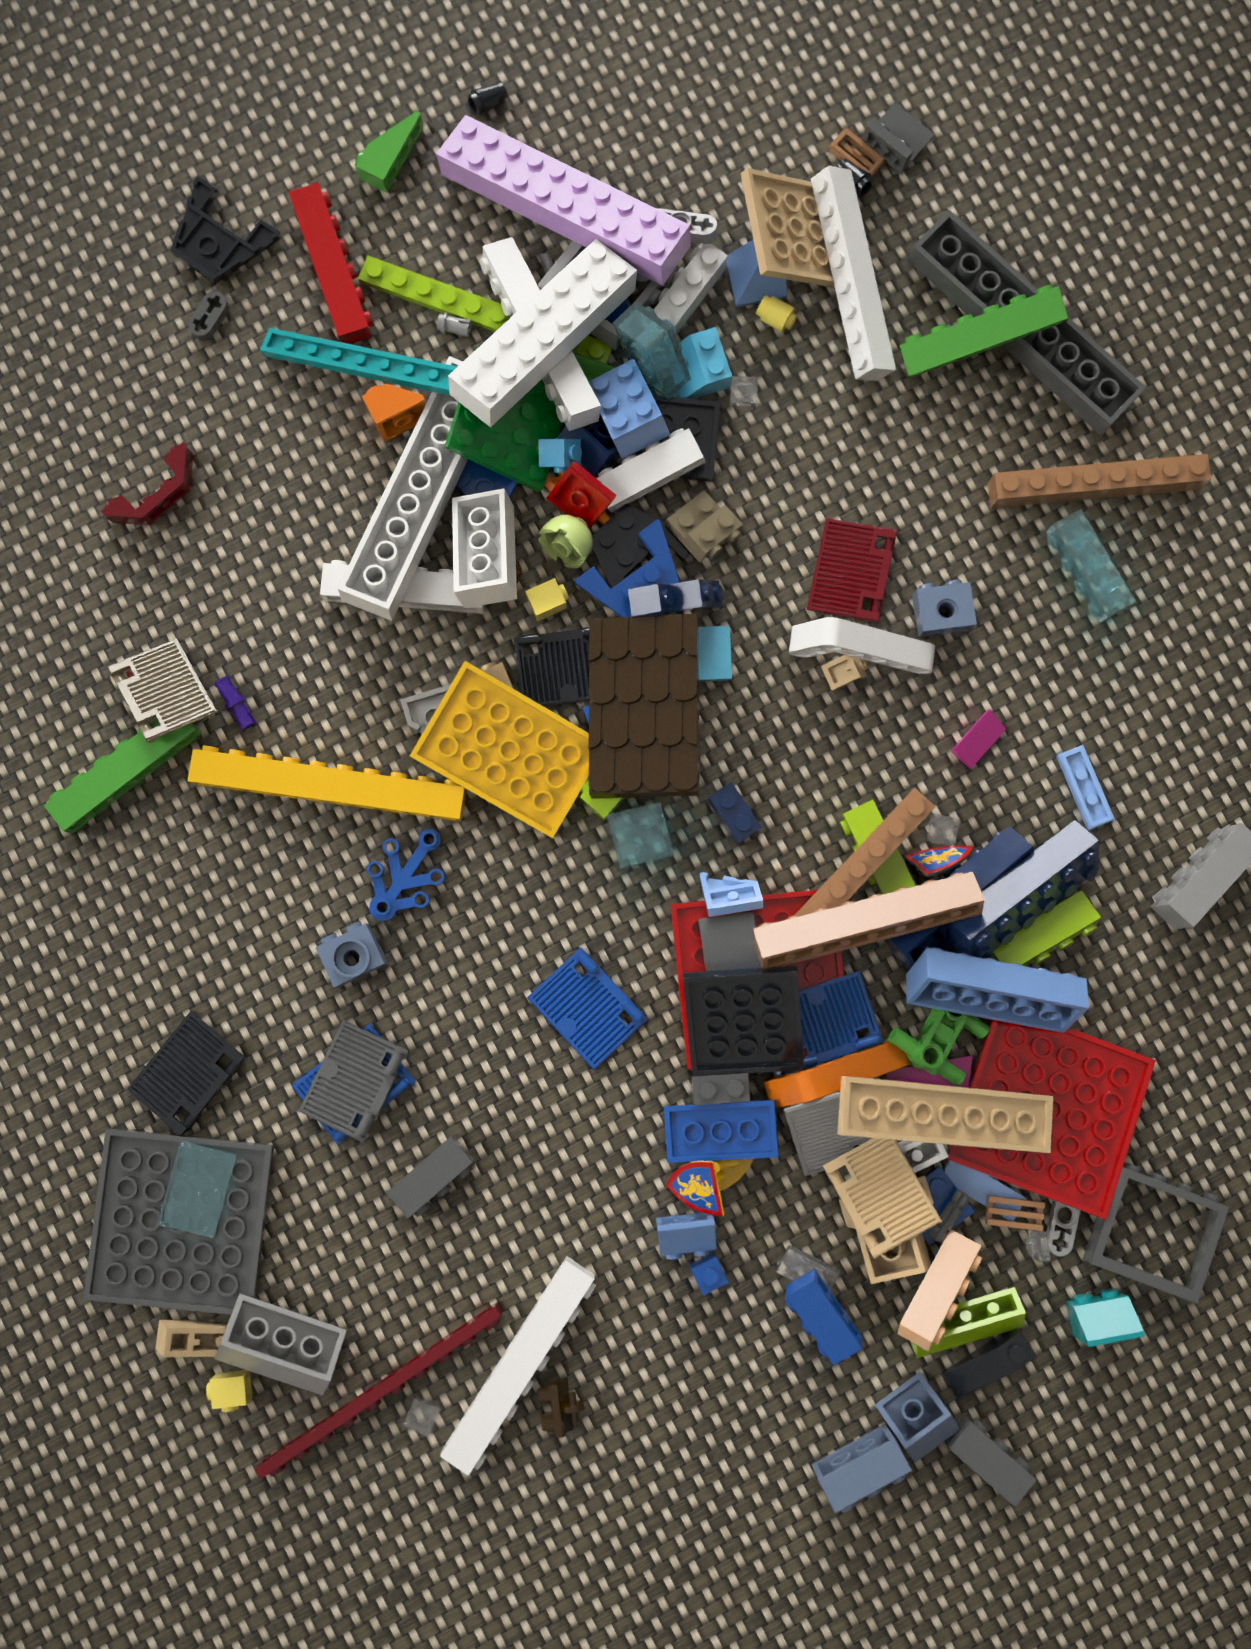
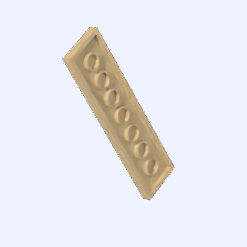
[837,1076,1053,1153]

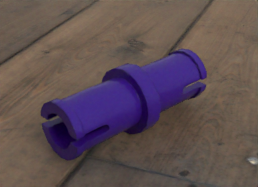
[214,676,257,731]

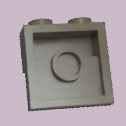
[664,490,743,562]

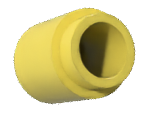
[756,295,797,332]

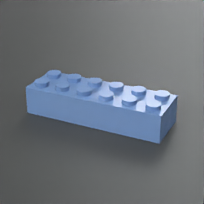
[906,948,1089,1033]

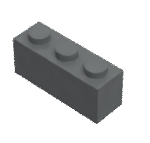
[386,1134,475,1218]
[944,1415,1037,1507]

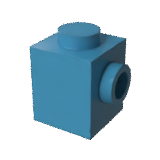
[538,439,582,472]

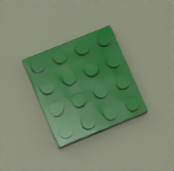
[444,346,563,492]

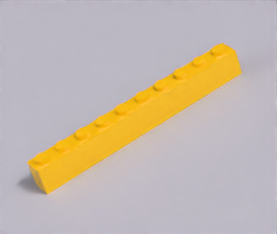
[188,746,467,822]

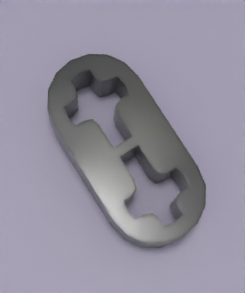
[188,291,229,341]

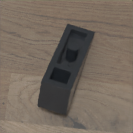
[943,1329,1036,1398]

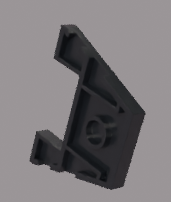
[170,175,282,284]
[592,503,691,589]

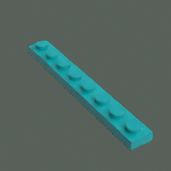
[260,328,457,396]

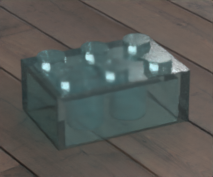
[613,301,691,400]

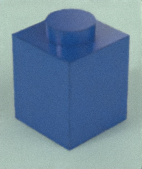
[689,1252,729,1296]

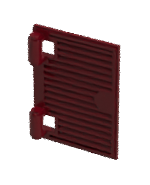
[807,518,897,623]

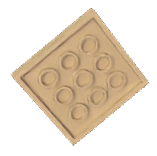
[741,168,835,288]

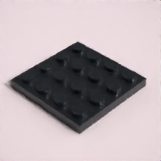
[683,966,804,1076]

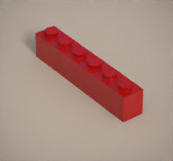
[288,182,374,344]

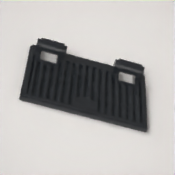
[514,627,590,706]
[127,1011,245,1136]

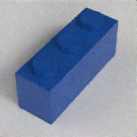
[785,1268,862,1365]

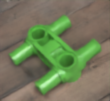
[888,1008,990,1086]

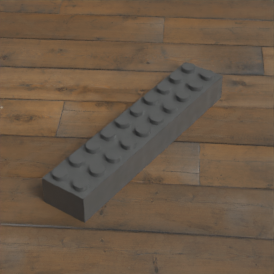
[907,210,1147,436]

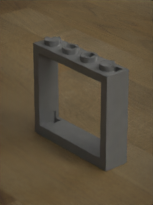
[1083,1162,1229,1304]

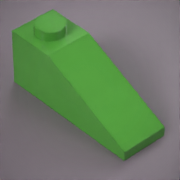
[355,111,424,193]

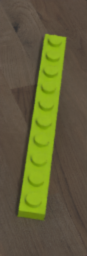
[358,255,613,364]

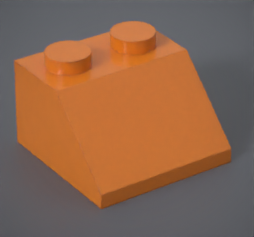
[362,384,426,442]

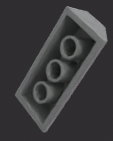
[214,1294,346,1395]

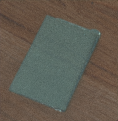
[157,1141,237,1238]

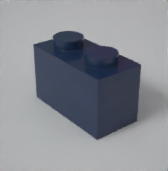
[707,782,762,845]

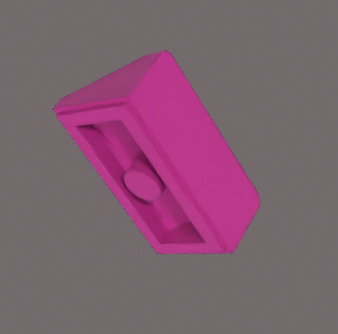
[950,709,1006,769]

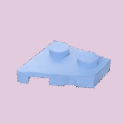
[699,872,763,917]

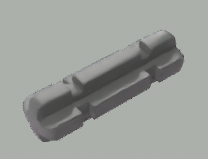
[929,1190,970,1243]

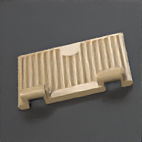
[823,1138,942,1258]

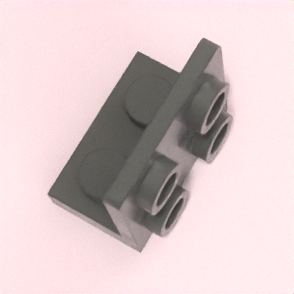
[862,103,934,174]

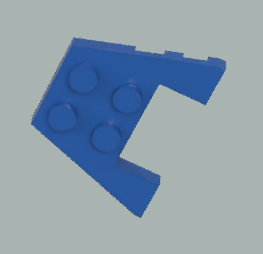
[573,519,680,618]

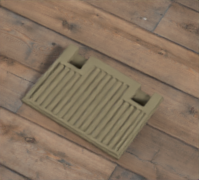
[108,639,217,743]

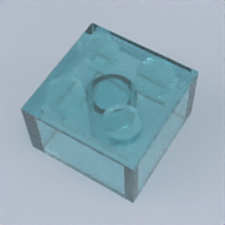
[607,802,674,871]

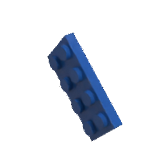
[664,1099,780,1163]

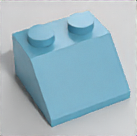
[664,327,732,399]

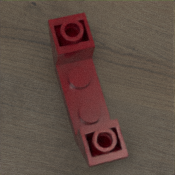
[101,442,194,525]

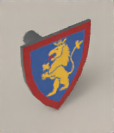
[904,846,974,881]

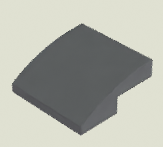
[698,912,762,971]

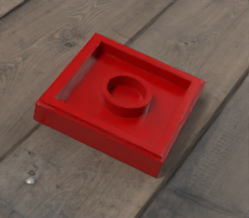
[546,461,617,530]

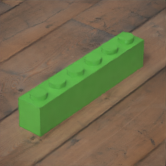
[900,284,1069,378]
[44,719,202,834]

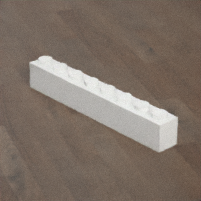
[811,166,896,381]
[480,237,601,431]
[440,1256,596,1475]

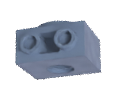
[912,580,977,637]
[315,921,388,988]

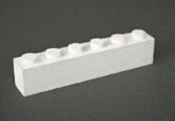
[320,560,485,614]

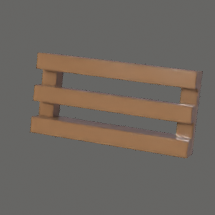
[828,127,886,177]
[985,1195,1045,1231]

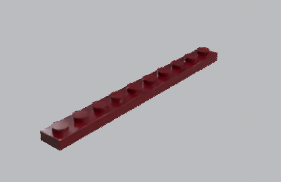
[255,1302,503,1479]

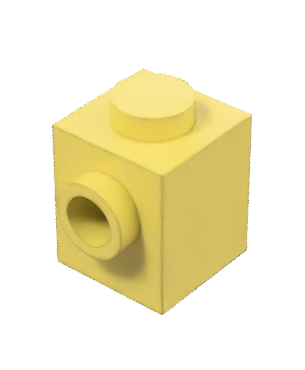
[525,578,569,622]
[206,1370,252,1412]

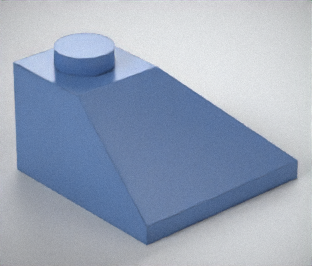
[726,240,787,308]

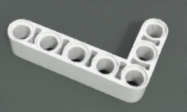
[789,617,935,674]

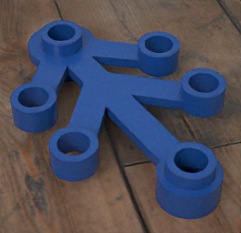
[367,829,445,921]

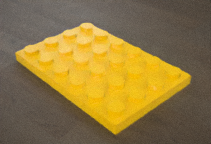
[410,661,589,838]

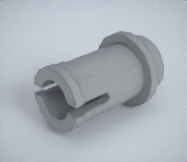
[437,312,472,337]

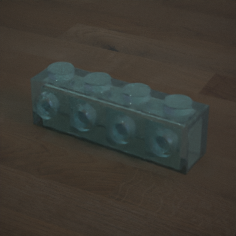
[1046,509,1136,623]

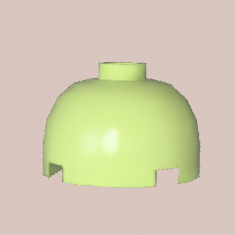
[538,515,593,569]

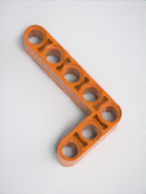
[763,1041,911,1108]

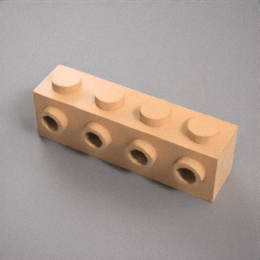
[897,1230,982,1351]

